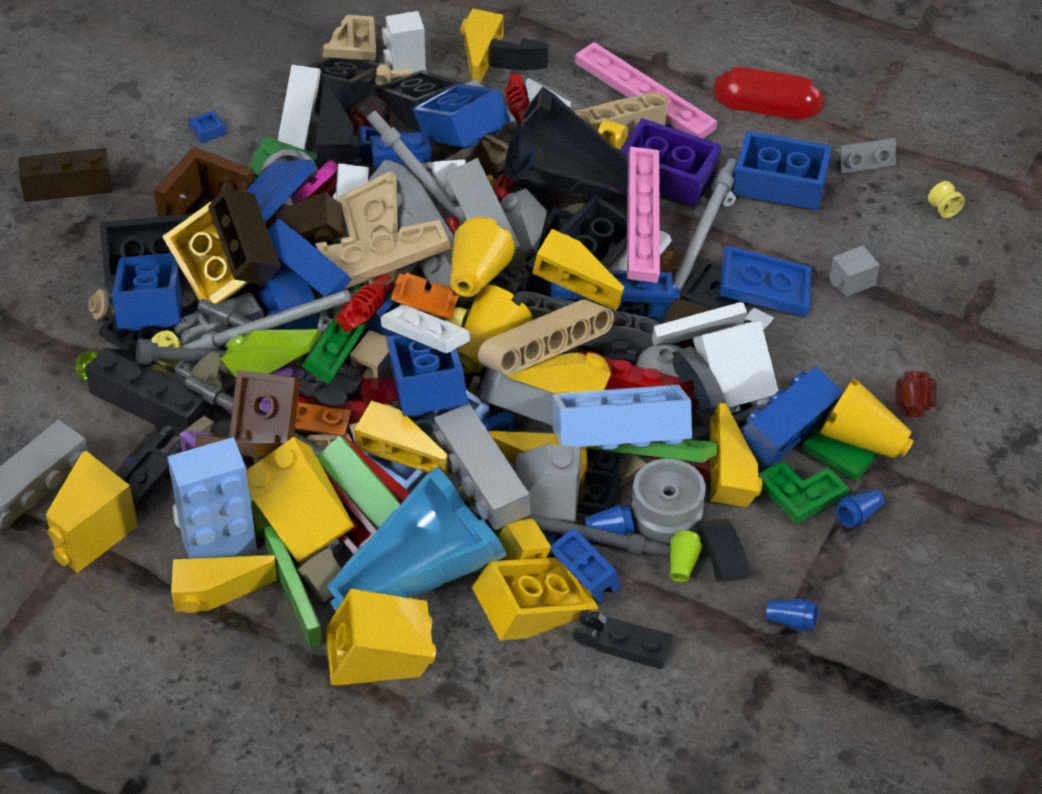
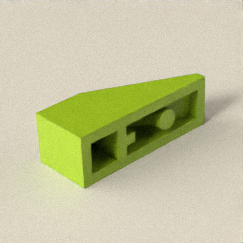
[220,329,322,377]

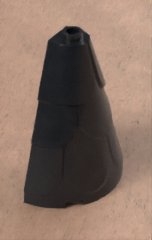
[504,87,628,211]

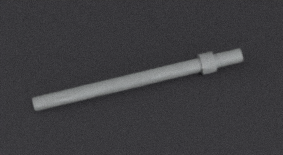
[367,110,462,225]
[673,158,738,294]
[181,290,351,350]

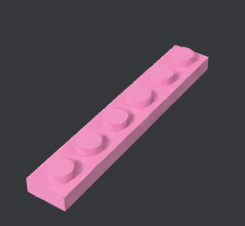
[575,42,717,139]
[627,146,660,283]

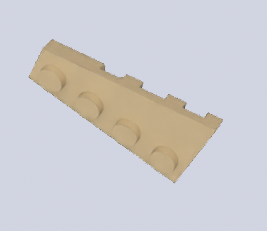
[339,171,399,295]
[316,220,452,289]

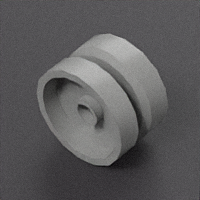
[631,458,706,544]

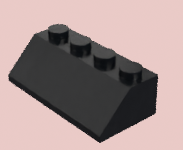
[525,195,627,302]
[100,213,194,282]
[85,348,221,436]

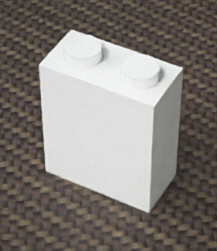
[693,320,778,413]

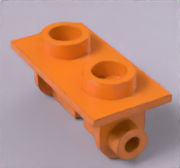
[391,272,459,320]
[294,402,351,436]

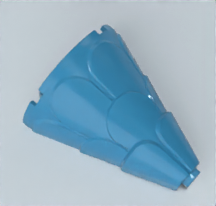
[327,467,507,611]

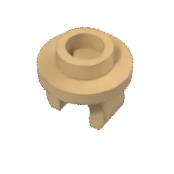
[89,289,115,320]

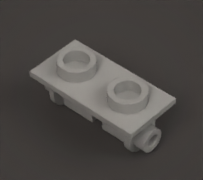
[835,138,896,174]

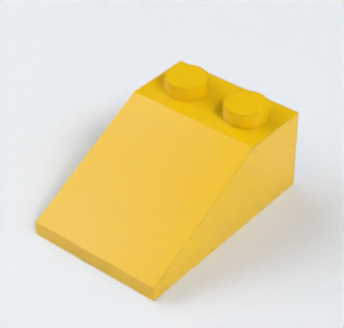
[163,202,249,305]
[246,437,354,564]
[472,557,599,641]

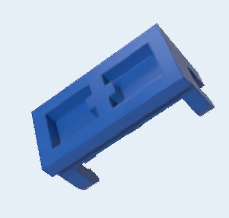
[550,528,621,602]

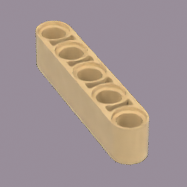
[574,92,669,138]
[478,299,614,375]

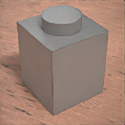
[829,245,880,297]

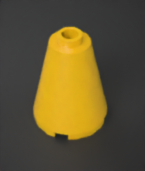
[450,216,515,297]
[456,285,533,373]
[820,378,914,459]

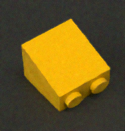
[46,451,138,573]
[326,589,436,686]

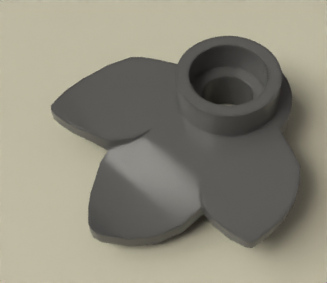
[299,370,361,405]

